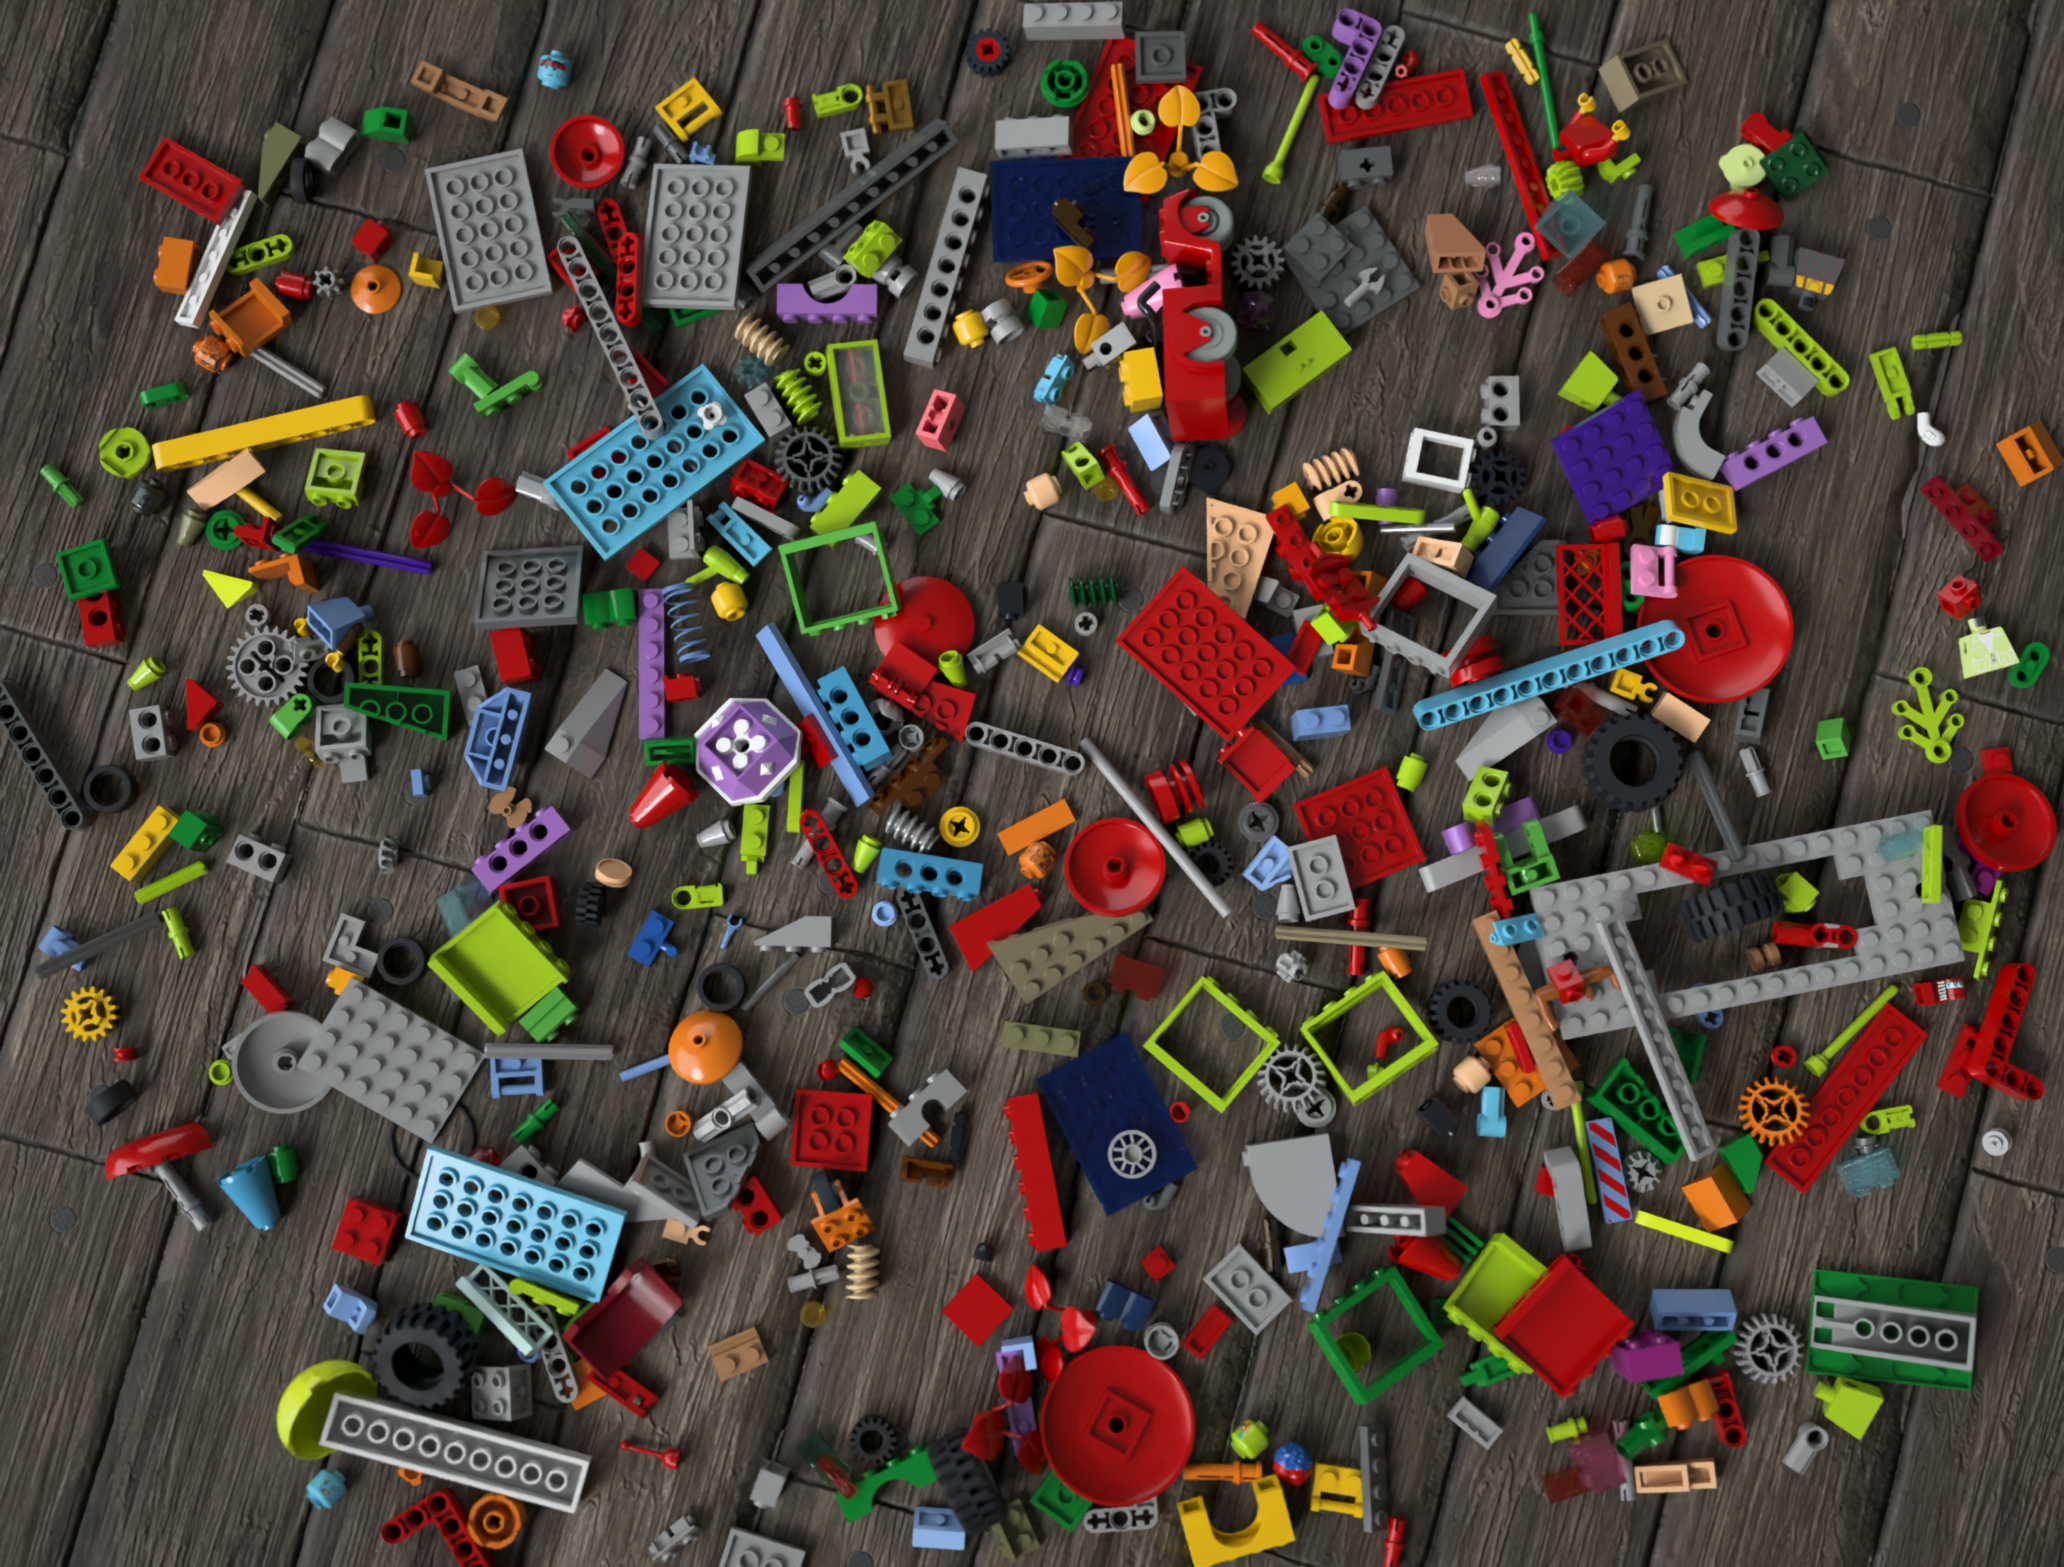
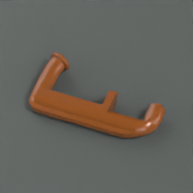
[1534,966,1621,1033]

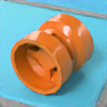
[665,1110,694,1137]

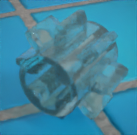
[734,355,766,389]

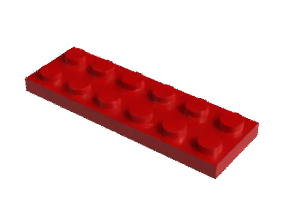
[1317,68,1473,145]

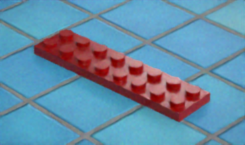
[1761,1003,1928,1194]

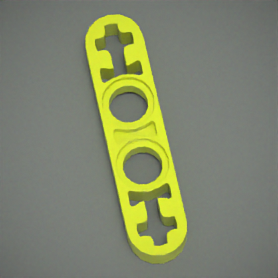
[1635,1210,1734,1254]

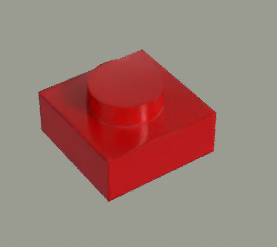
[1980,747,2013,776]
[1140,1245,1176,1282]

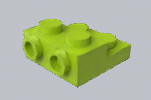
[305,448,367,509]

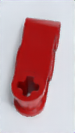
[1699,1369,1747,1448]

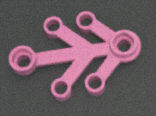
[1472,232,1544,318]

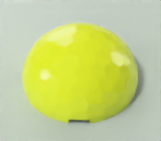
[277,1360,377,1460]

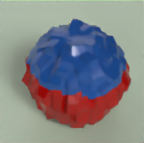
[1273,1442,1314,1486]

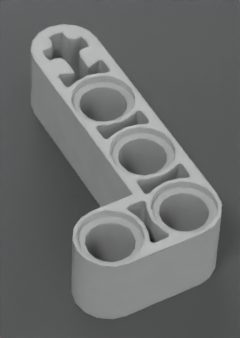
[1191,88,1237,193]
[722,1058,792,1141]
[1544,1146,1592,1253]

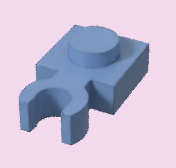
[689,141,718,165]

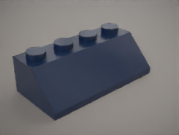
[1464,507,1547,593]

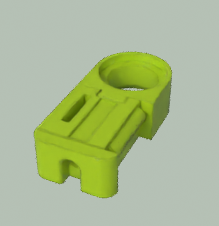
[812,84,863,118]
[672,883,725,910]
[1860,1104,1915,1135]

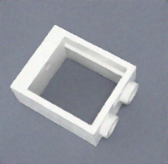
[1401,428,1476,493]

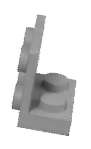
[668,500,705,560]
[471,1363,533,1421]

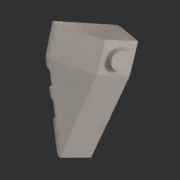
[545,668,628,780]
[1455,684,1557,781]

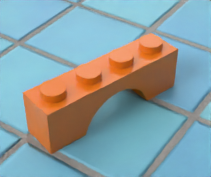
[1331,570,1387,677]

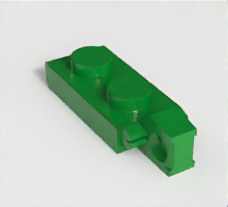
[1459,1354,1517,1387]

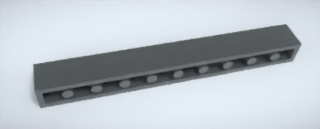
[742,118,959,293]

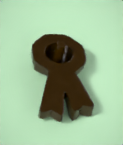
[1622,503,1660,560]

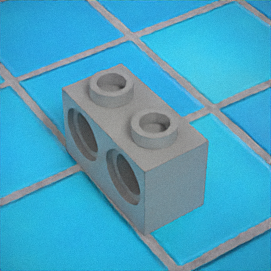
[1480,376,1520,431]
[129,705,177,762]
[226,832,292,883]
[750,1459,790,1509]

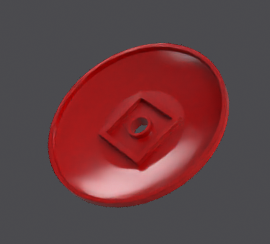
[1637,555,1794,704]
[1039,1346,1195,1507]

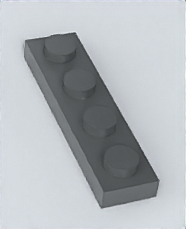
[1372,611,1417,715]
[1359,1422,1389,1533]

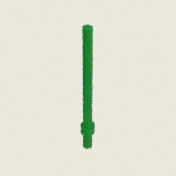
[1528,13,1560,159]

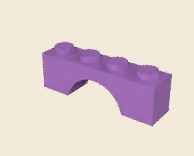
[777,284,879,324]

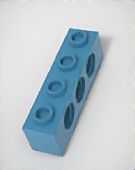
[817,666,894,772]
[876,848,983,901]

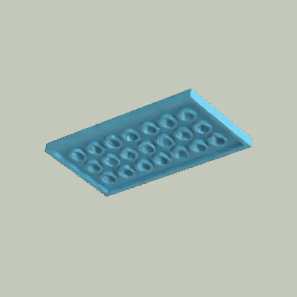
[543,364,765,562]
[404,1145,627,1303]

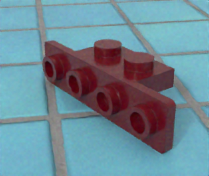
[1920,475,2005,562]

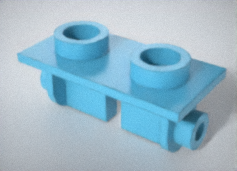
[1033,354,1076,409]
[1490,913,1545,947]

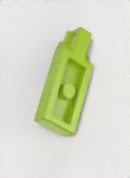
[1696,250,1770,289]
[740,804,770,875]

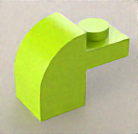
[735,129,786,167]

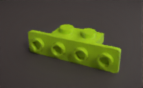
[1958,879,2009,981]

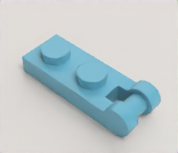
[706,501,773,568]

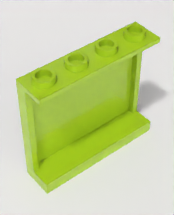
[428,899,571,1037]
[1443,1233,1547,1374]

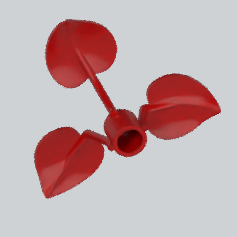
[410,451,517,549]
[1024,1264,1098,1383]
[961,1355,1048,1475]

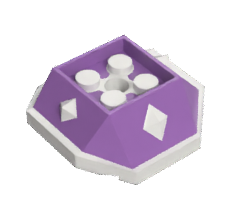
[694,698,803,806]

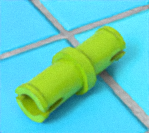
[161,906,196,959]

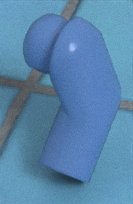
[797,487,833,512]

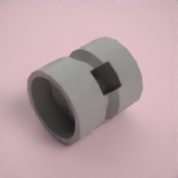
[872,252,919,299]
[981,298,1025,346]
[1144,1321,1179,1360]

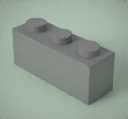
[995,114,1074,159]

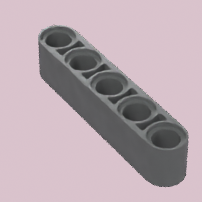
[1717,228,1760,351]

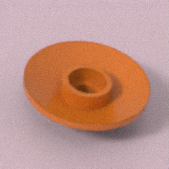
[351,265,401,314]

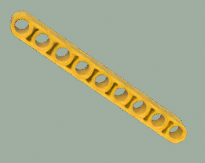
[152,395,376,472]

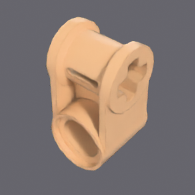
[1312,480,1362,522]

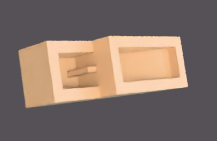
[187,448,265,511]
[1634,1457,1718,1493]

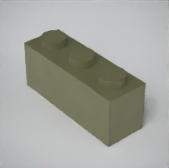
[1001,1021,1081,1057]

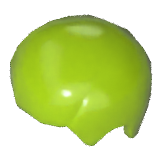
[1335,1332,1371,1373]

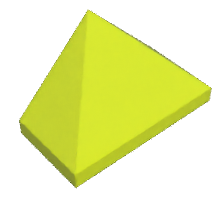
[202,570,260,609]

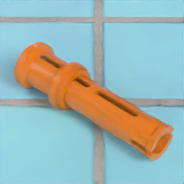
[1183,1460,1262,1485]

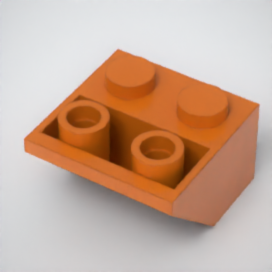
[1996,420,2064,487]

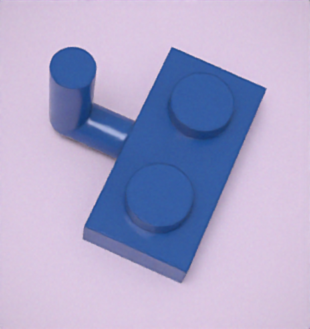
[627,910,680,967]

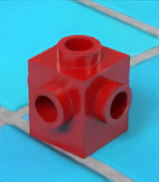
[1937,575,1982,621]

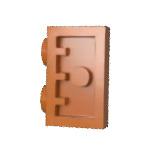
[248,553,319,594]

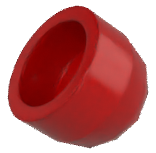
[853,976,874,998]
[817,1059,839,1081]
[1169,1101,1191,1123]

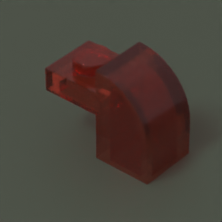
[1552,686,1604,737]

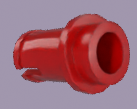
[783,97,802,131]

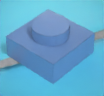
[411,769,432,797]

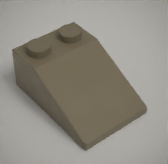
[1598,39,1688,113]

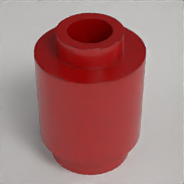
[275,271,315,300]
[394,400,429,440]
[1588,515,1628,544]
[1390,576,1427,612]

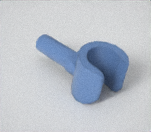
[720,914,743,950]

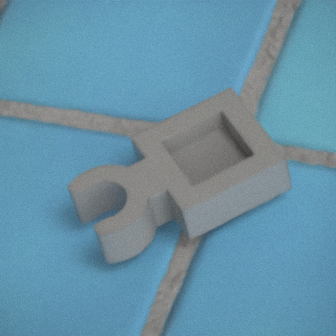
[840,128,870,175]

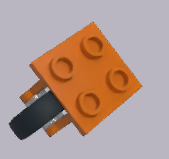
[810,1170,876,1252]

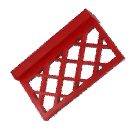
[1555,542,1623,646]

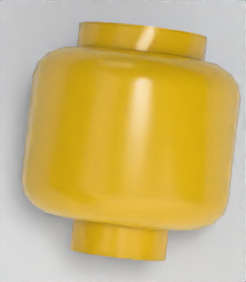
[953,309,989,348]
[711,582,748,621]

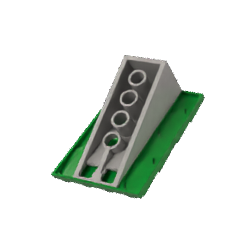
[1806,1269,1979,1391]

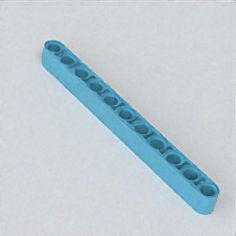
[1413,620,1685,730]

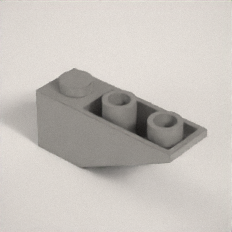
[754,916,833,953]

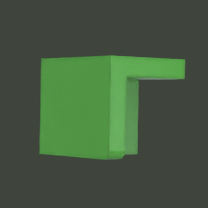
[1815,717,1851,760]

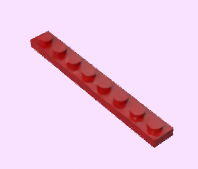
[1479,70,1568,261]

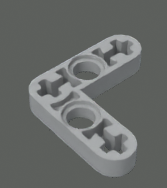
[1083,1496,1158,1533]

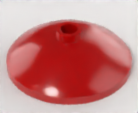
[550,115,625,189]
[1708,188,1785,230]

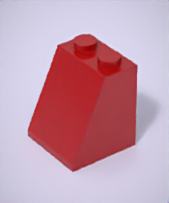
[1394,1148,1468,1220]

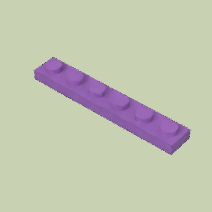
[639,589,666,740]

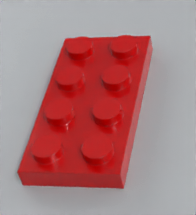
[138,137,247,226]

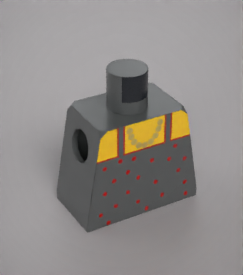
[1788,247,1845,311]

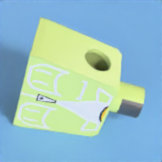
[1959,616,2020,679]

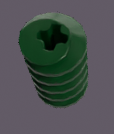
[1068,574,1120,609]

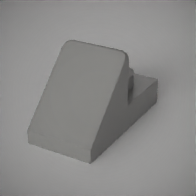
[1252,575,1300,619]

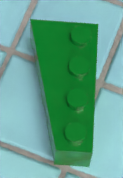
[343,682,451,741]
[1586,1057,1686,1164]

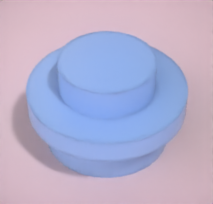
[872,901,898,927]

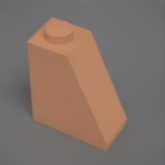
[1425,214,1486,273]

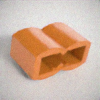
[1657,1379,1720,1430]

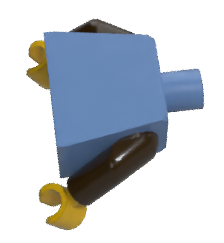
[294,597,374,672]

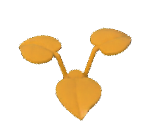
[1123,85,1238,194]
[1053,245,1151,354]

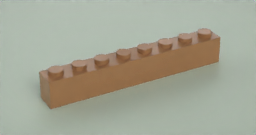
[1472,910,1582,1111]

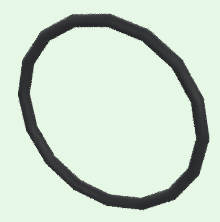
[388,1102,477,1180]

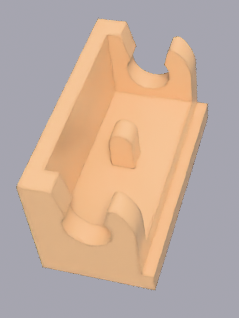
[1651,691,1710,743]

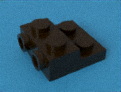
[1051,196,1096,253]

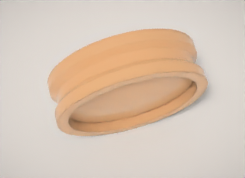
[595,858,632,888]

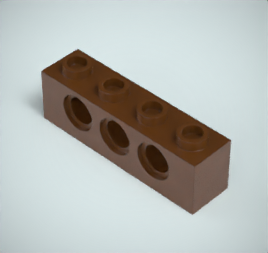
[1597,302,1668,405]

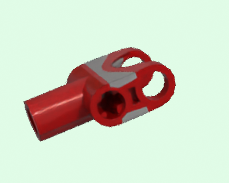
[1772,921,1858,950]

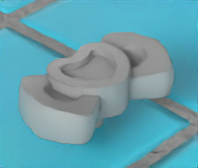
[787,1234,822,1269]

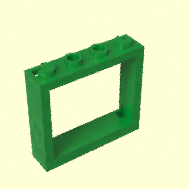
[1306,1265,1445,1404]

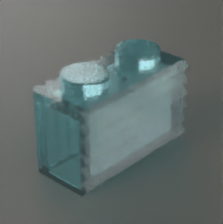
[1835,1147,1901,1198]

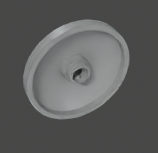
[232,1010,332,1114]

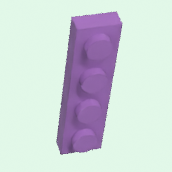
[996,1349,1037,1456]

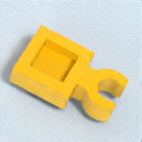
[1608,668,1657,703]

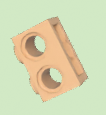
[1412,536,1474,579]

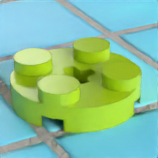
[99,427,153,479]

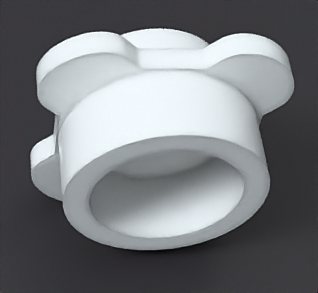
[698,402,727,430]

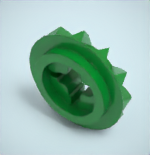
[206,510,245,551]

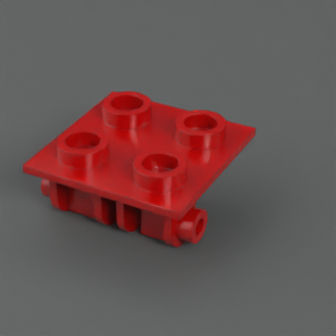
[868,640,938,710]

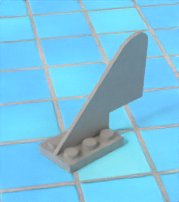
[540,1153,702,1229]

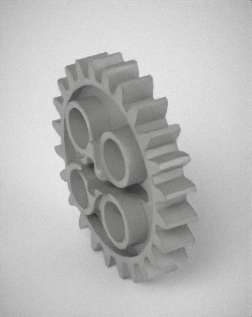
[226,626,311,708]

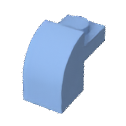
[323,1283,378,1335]

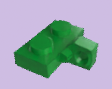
[889,482,942,538]

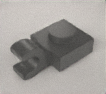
[552,198,598,219]

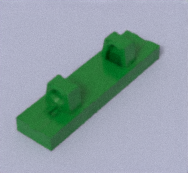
[1639,1330,1738,1400]

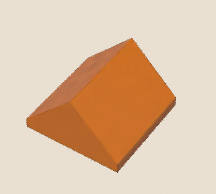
[1681,1162,1752,1232]

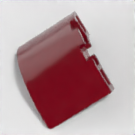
[561,1256,684,1380]

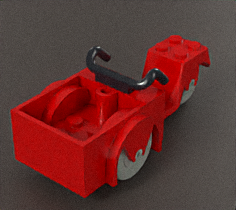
[1137,188,1242,442]

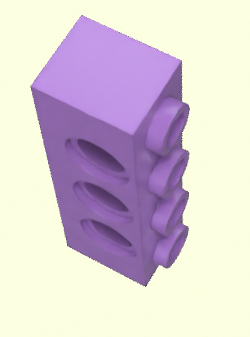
[1719,417,1828,493]
[471,806,575,894]

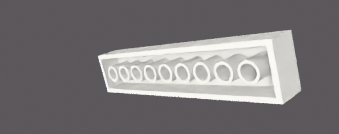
[319,1388,592,1513]

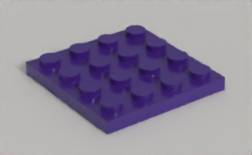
[1550,390,1677,525]

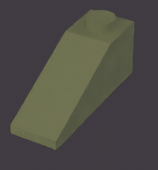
[258,122,308,207]

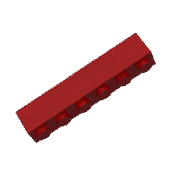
[1003,1092,1067,1252]

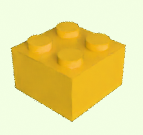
[1118,347,1163,413]

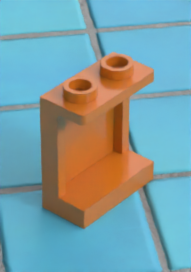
[209,277,293,358]

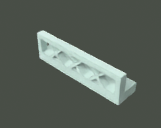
[455,1264,555,1356]

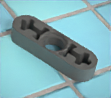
[1160,442,1194,516]

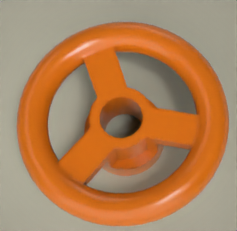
[1005,261,1053,293]

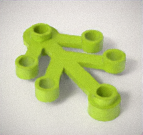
[1891,667,1964,764]

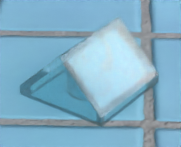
[1534,189,1606,260]
[436,881,494,938]

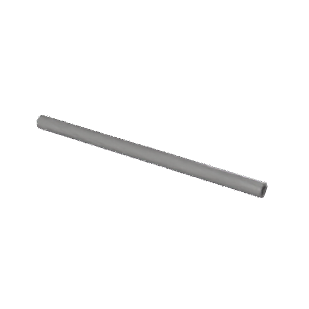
[1078,737,1234,918]

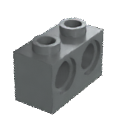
[1734,688,1771,745]

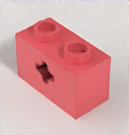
[916,389,966,452]

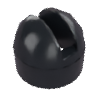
[973,1242,995,1262]

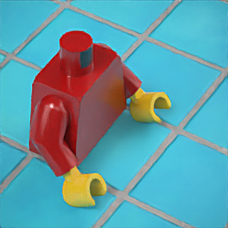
[1552,93,1630,167]

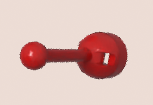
[620,1440,683,1470]

